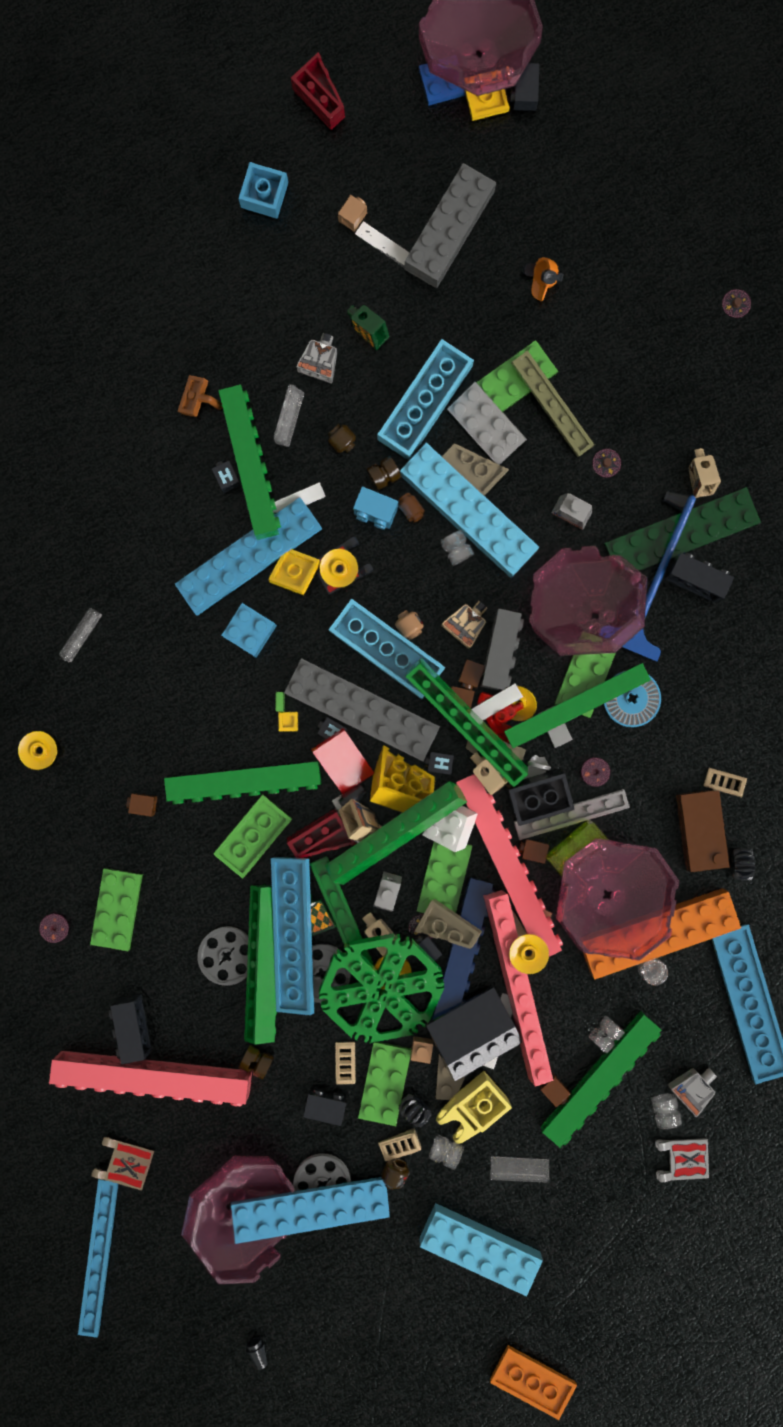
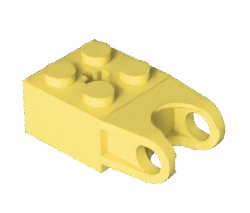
[436,1071,512,1144]

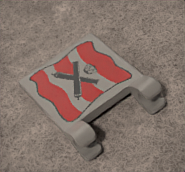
[655,1138,709,1182]

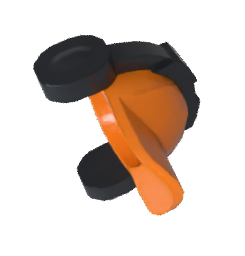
[522,257,564,301]

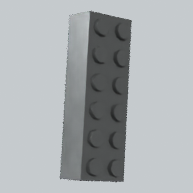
[404,163,496,288]

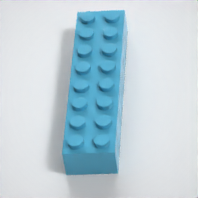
[400,443,539,578]

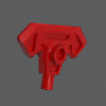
[477,692,524,743]

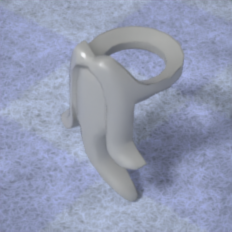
[524,755,551,779]

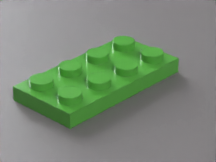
[477,340,558,412]
[554,633,618,718]
[214,795,292,879]
[417,841,472,913]
[90,868,143,951]
[358,1042,412,1126]

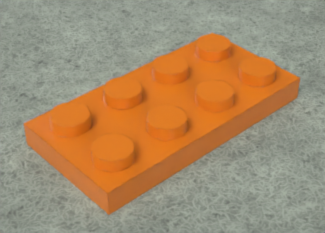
[490,1345,577,1420]

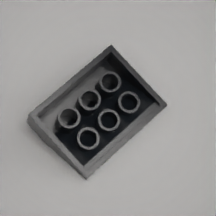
[425,986,522,1081]

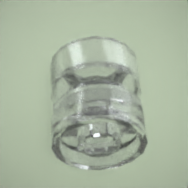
[440,530,474,566]
[638,958,668,985]
[589,1016,625,1053]
[651,1094,682,1129]
[429,1134,464,1170]

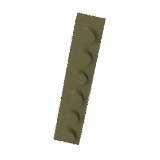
[511,350,594,457]

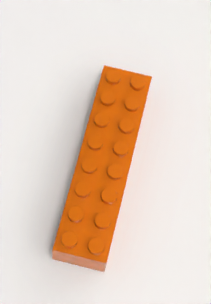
[578,888,741,979]

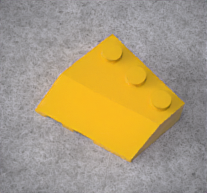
[370,745,435,812]

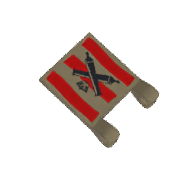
[92,1137,154,1190]

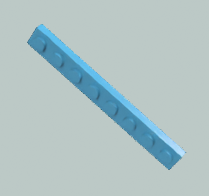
[78,1179,118,1337]

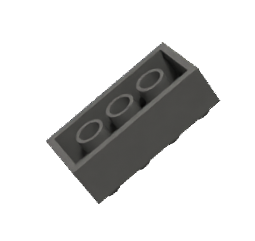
[480,609,524,691]

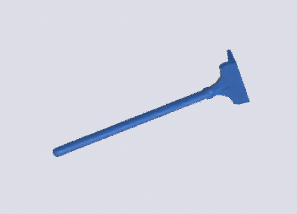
[599,495,696,661]

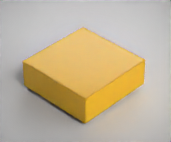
[278,712,298,731]

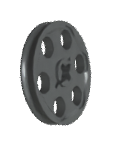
[198,926,248,985]
[312,944,351,1003]
[293,1153,351,1191]

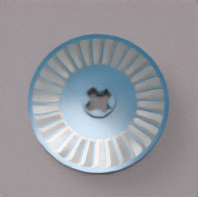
[604,670,661,727]

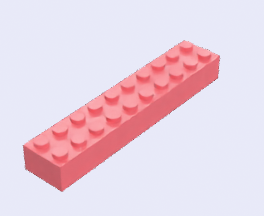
[49,1051,252,1106]

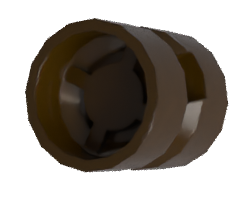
[366,456,402,491]
[238,1045,274,1080]

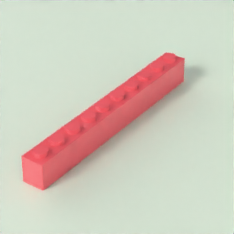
[456,774,563,956]
[483,890,553,1086]

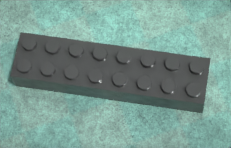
[284,659,440,761]

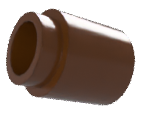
[398,493,425,522]

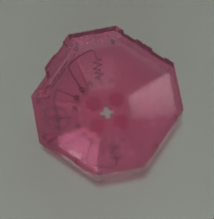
[419,0,543,96]
[529,546,647,656]
[556,838,679,961]
[181,1156,295,1284]

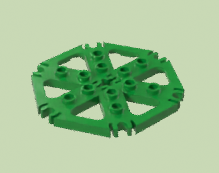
[319,933,444,1043]

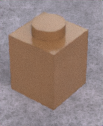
[338,195,367,232]
[411,1036,433,1064]

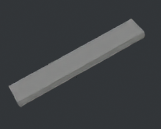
[513,789,630,840]

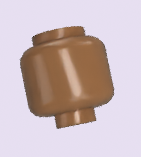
[395,610,424,640]

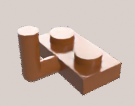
[178,375,223,417]

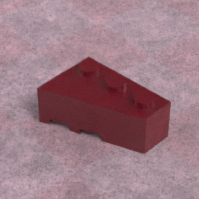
[291,52,345,130]
[287,808,357,858]

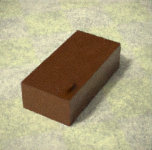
[676,789,729,872]

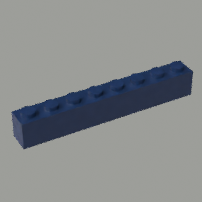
[431,877,495,1021]

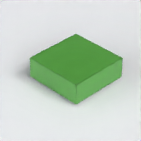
[275,692,285,712]

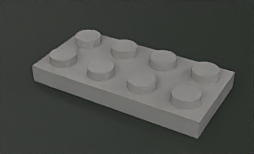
[448,382,527,465]

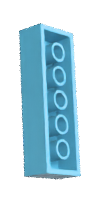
[377,339,474,461]
[329,599,445,699]
[419,1203,543,1296]

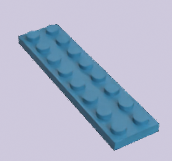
[175,497,322,616]
[271,857,314,1015]
[712,924,783,1084]
[231,1177,390,1244]

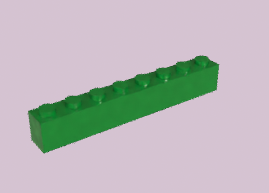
[219,385,281,540]
[406,658,528,787]
[164,761,321,804]
[325,781,468,885]
[244,885,277,1045]
[540,1011,662,1148]

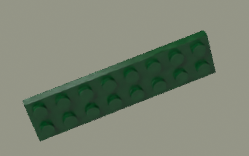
[604,487,761,579]

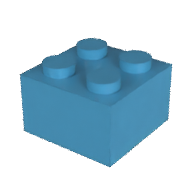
[239,162,288,219]
[353,487,398,530]
[221,603,277,658]

